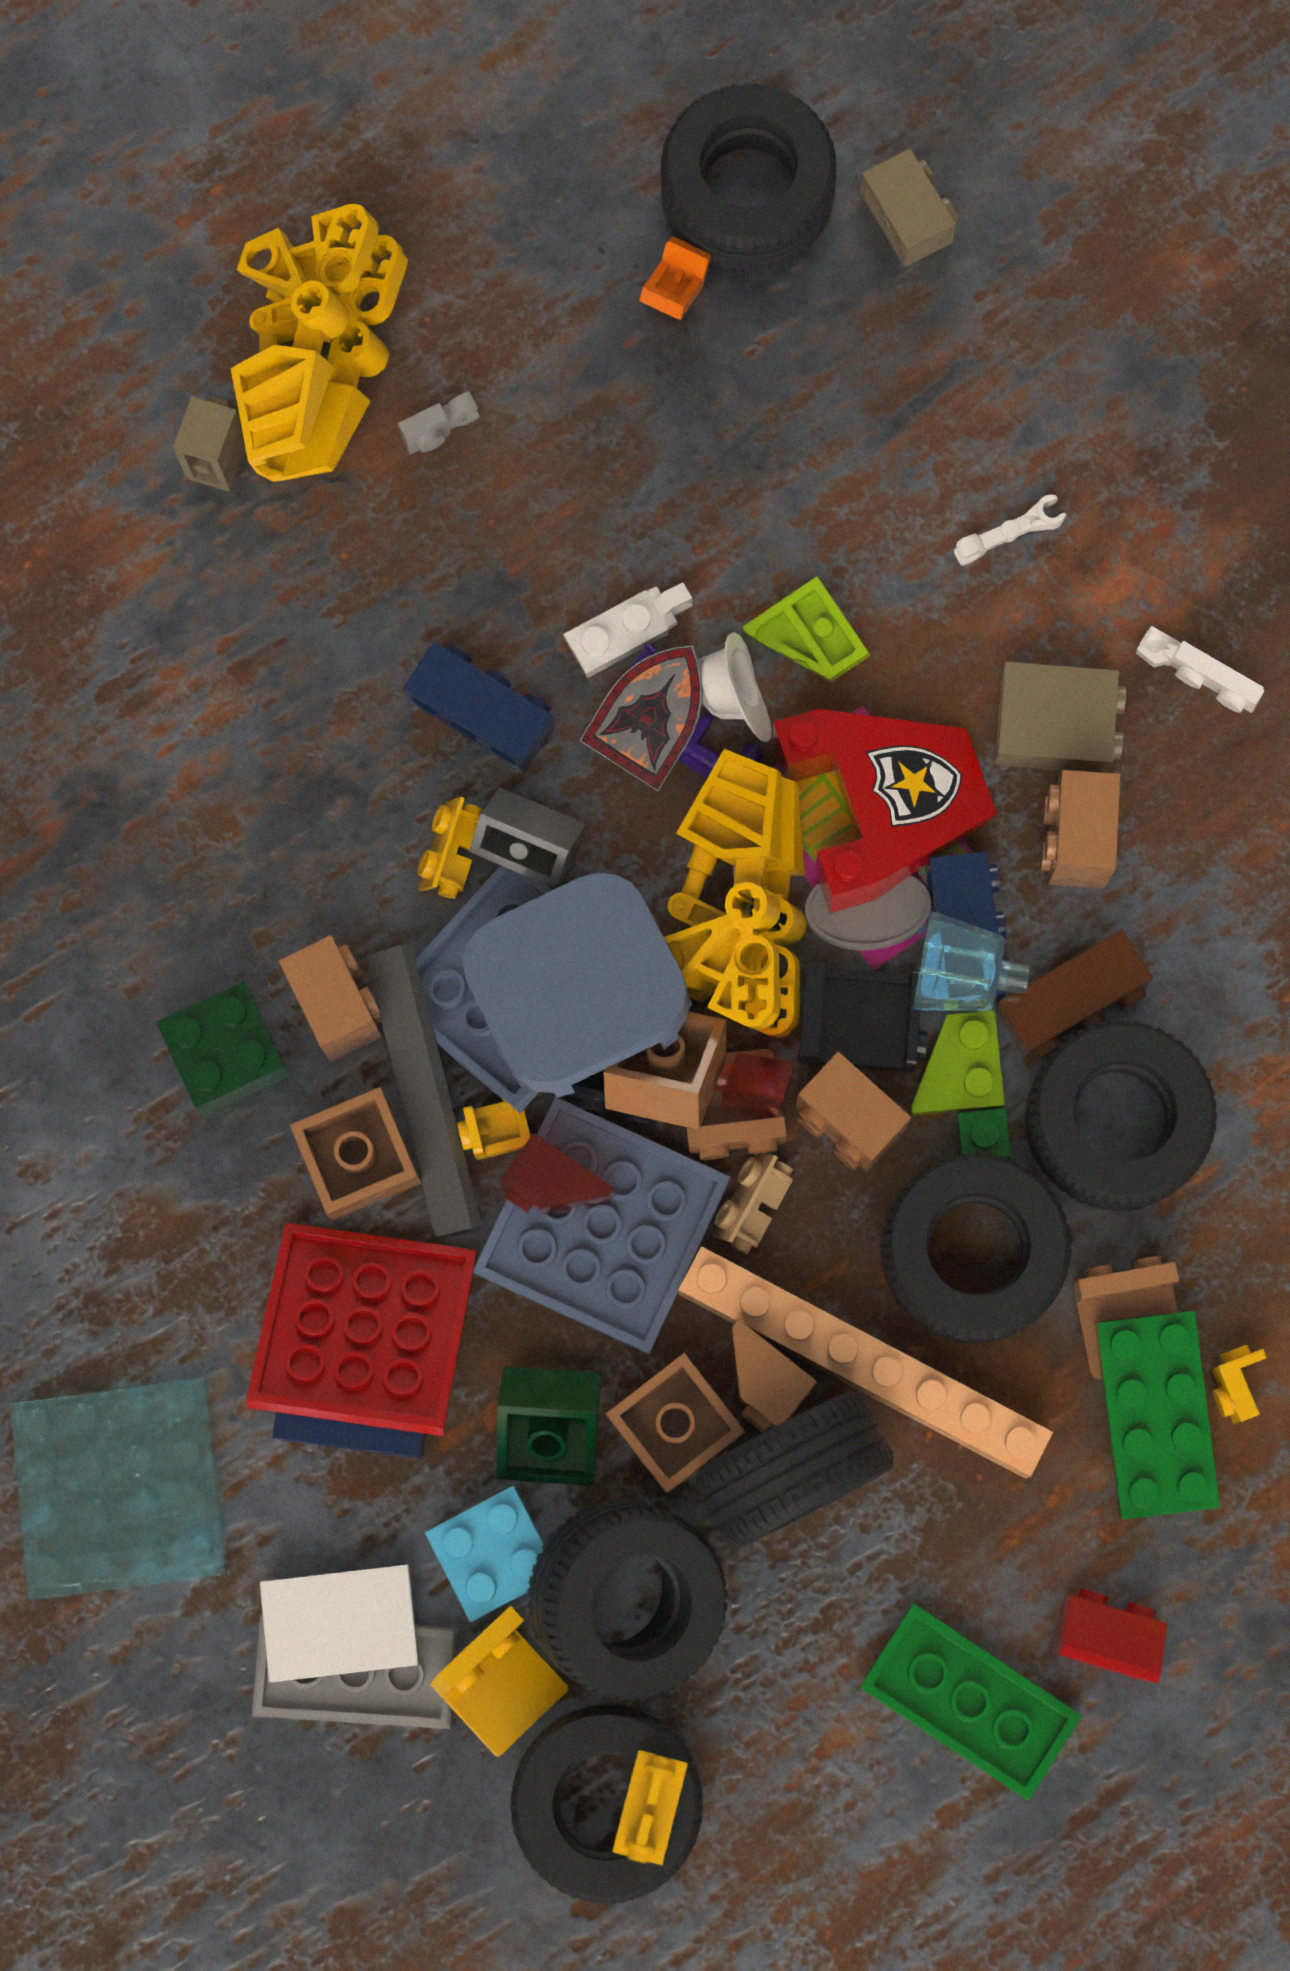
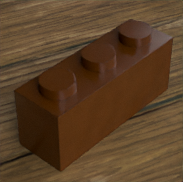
[995,929,1153,1059]

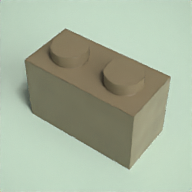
[860,148,958,267]
[173,396,246,492]

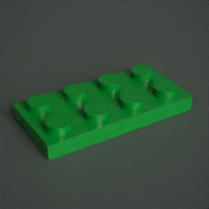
[1095,1310,1220,1520]
[859,1603,1082,1801]

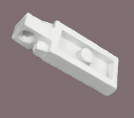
[564,583,693,678]
[1136,626,1265,713]

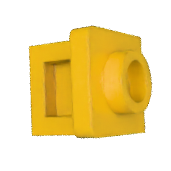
[457,1102,533,1160]
[1211,1345,1267,1424]

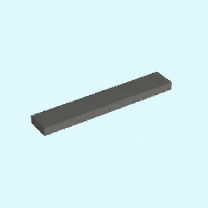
[365,943,482,1237]

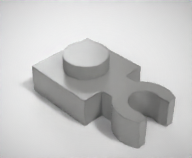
[398,391,479,455]

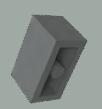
[469,787,586,888]

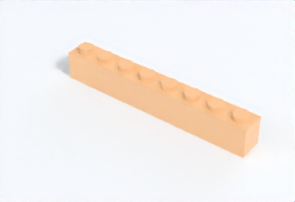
[678,1246,1053,1479]

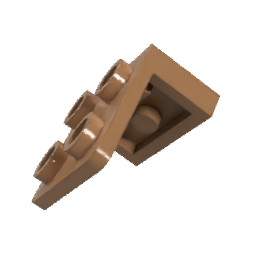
[686,1049,787,1160]
[1072,1256,1179,1380]

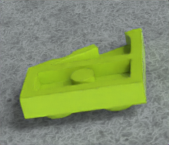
[742,576,870,682]
[911,1010,1005,1116]

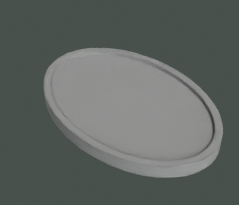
[805,875,931,951]

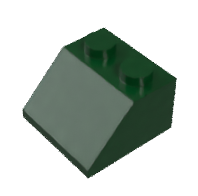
[496,1366,601,1486]

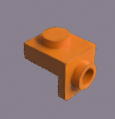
[639,236,711,320]

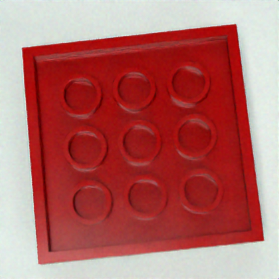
[246,1223,477,1437]

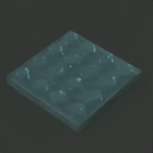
[10,1378,227,1601]

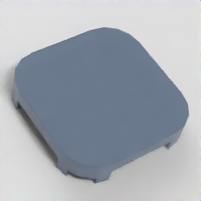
[462,873,692,1098]

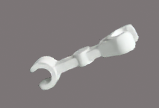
[954,494,1067,565]

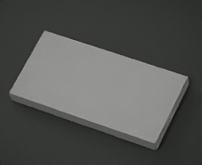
[252,1615,458,1729]

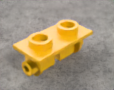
[417,797,483,899]
[613,1750,688,1865]

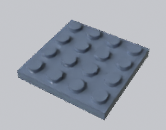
[416,865,553,1114]
[473,1097,731,1355]

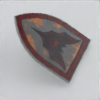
[580,646,703,791]

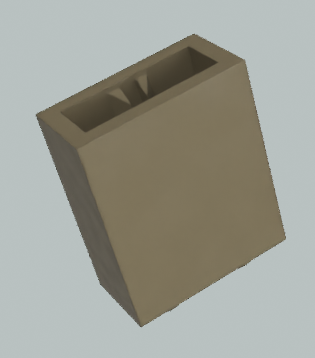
[994,661,1126,773]

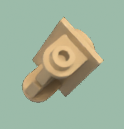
[711,1153,793,1255]

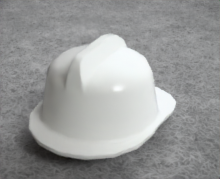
[698,632,772,742]

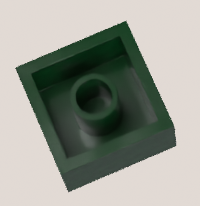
[156,981,291,1117]

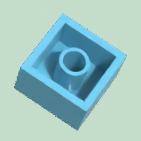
[425,1486,545,1622]

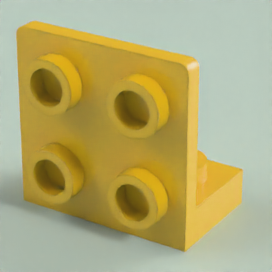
[430,1606,568,1756]

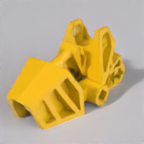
[230,204,408,482]
[664,749,807,1038]

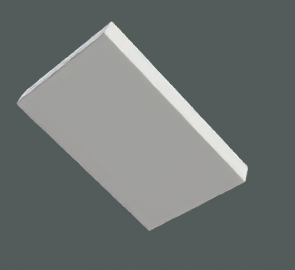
[260,1565,419,1683]

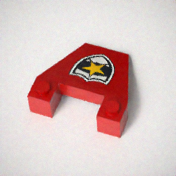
[772,709,997,913]

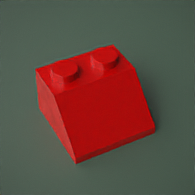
[1049,1588,1167,1684]

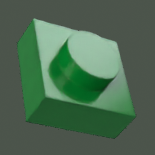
[956,1108,1011,1159]

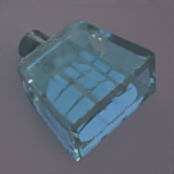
[912,911,1030,1011]

